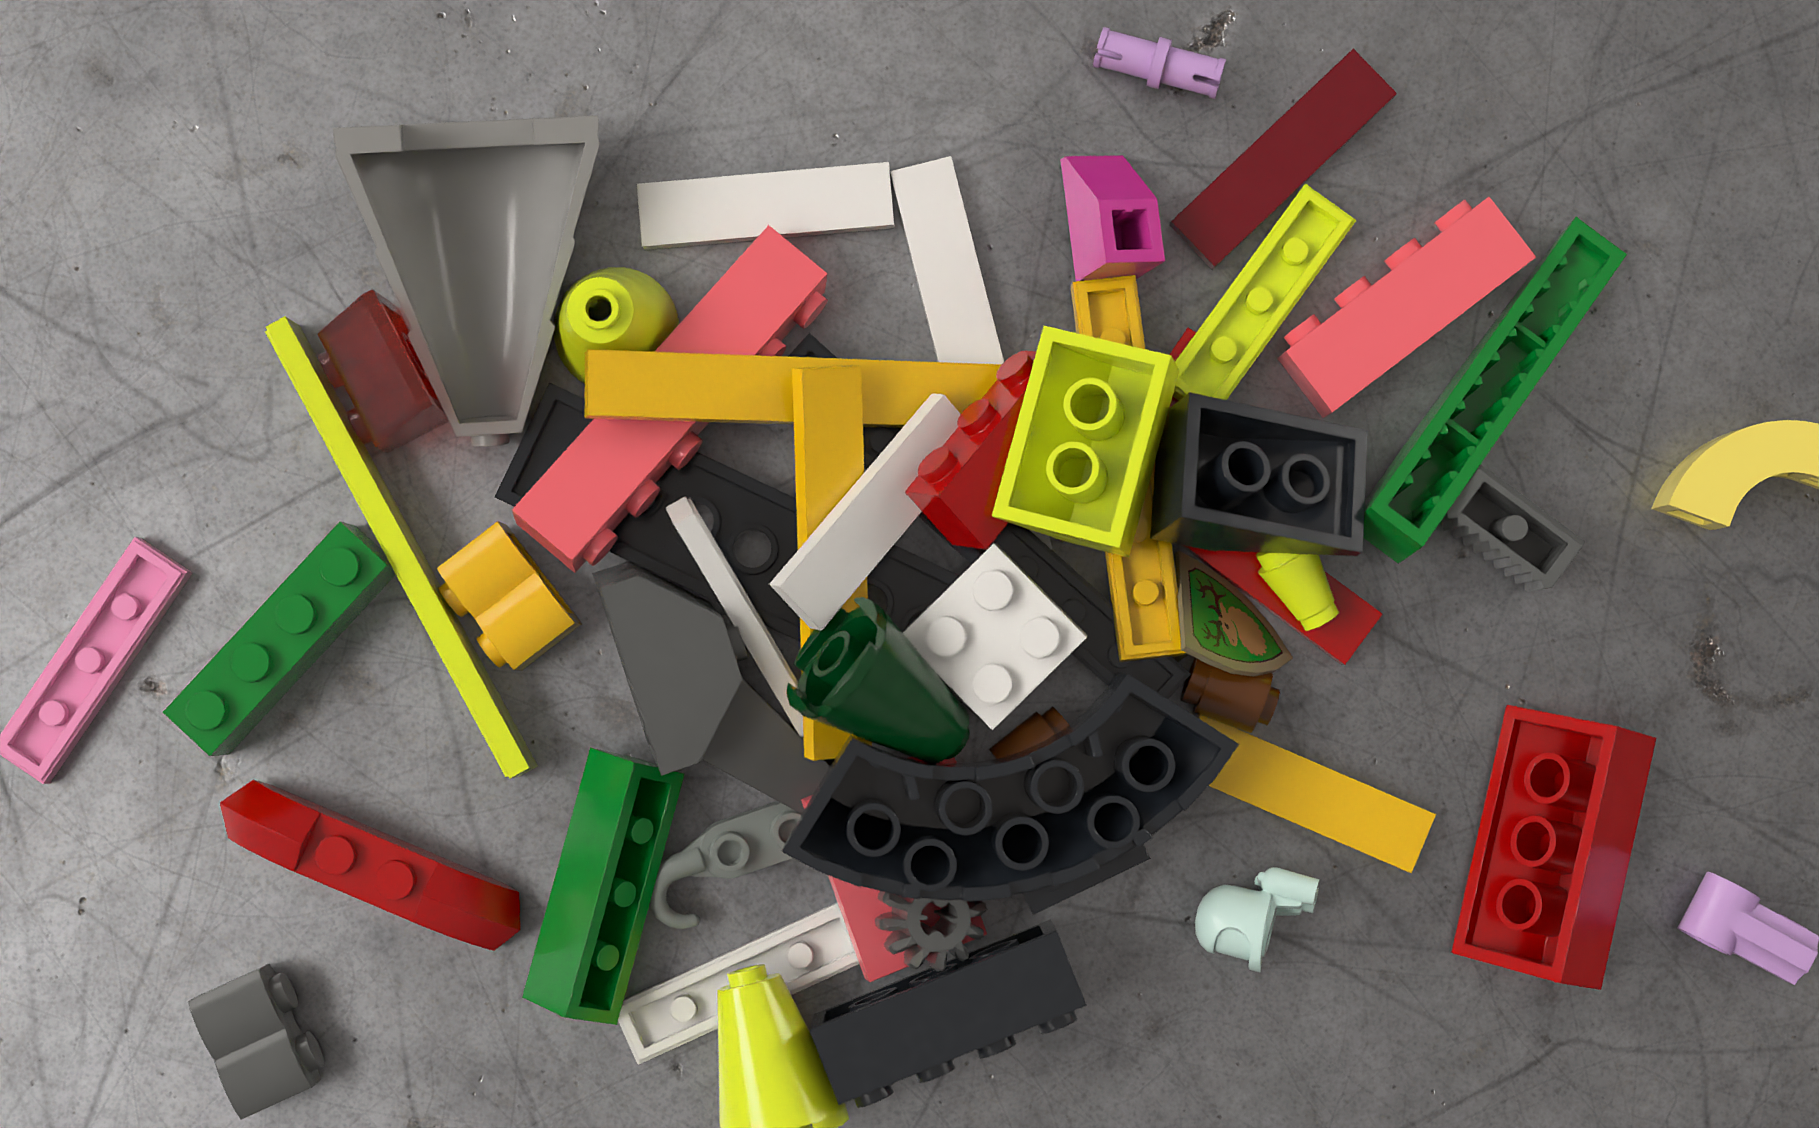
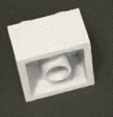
[903,543,1087,730]

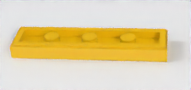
[1197,714,1436,873]

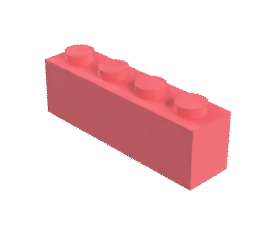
[1277,197,1536,418]

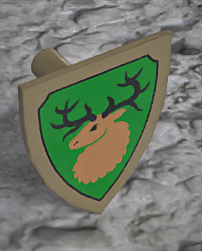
[1171,551,1293,676]

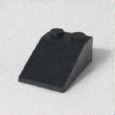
[1150,392,1368,556]

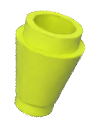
[1256,552,1339,631]

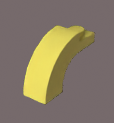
[1651,420,1819,530]

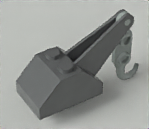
[592,561,830,929]

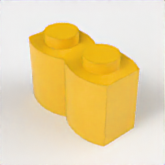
[437,521,582,671]

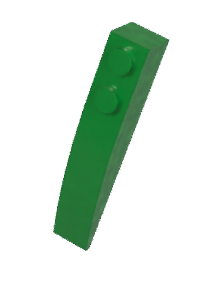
[1363,217,1627,564]

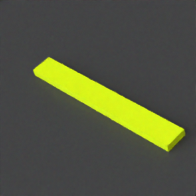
[265,316,538,779]

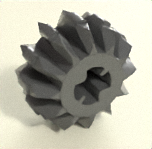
[875,891,988,971]

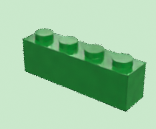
[162,521,396,756]
[522,748,685,1025]

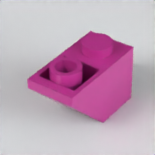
[1061,155,1165,281]

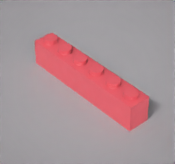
[512,225,828,573]

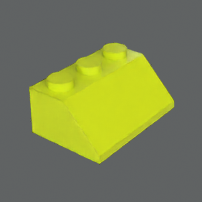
[992,326,1179,558]

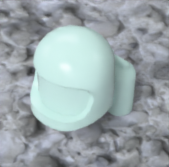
[1195,867,1320,972]

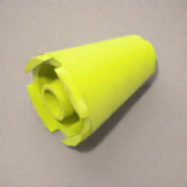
[553,267,679,384]
[717,964,849,1128]

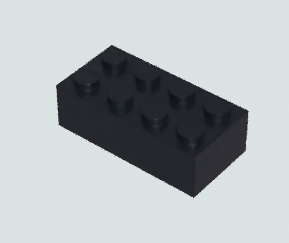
[810,919,1087,1108]

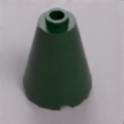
[786,597,970,764]

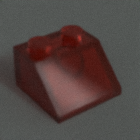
[317,289,449,453]

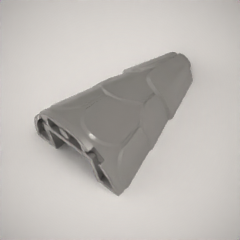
[333,115,600,446]

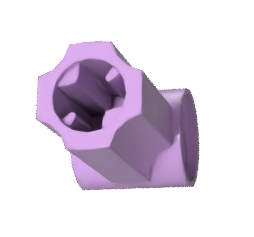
[1677,872,1819,985]

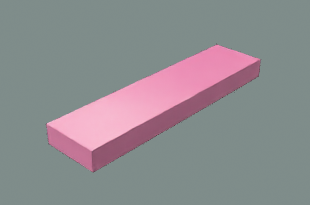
[0,537,193,784]

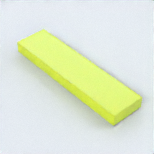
[1173,183,1356,401]

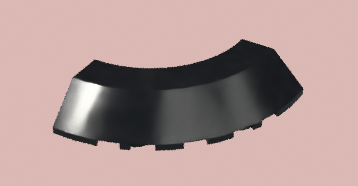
[781,672,1239,901]

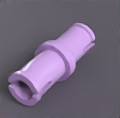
[1093,27,1226,99]

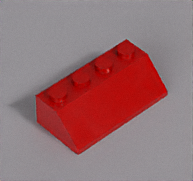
[1451,705,1657,990]

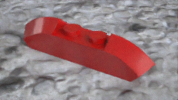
[220,779,521,951]

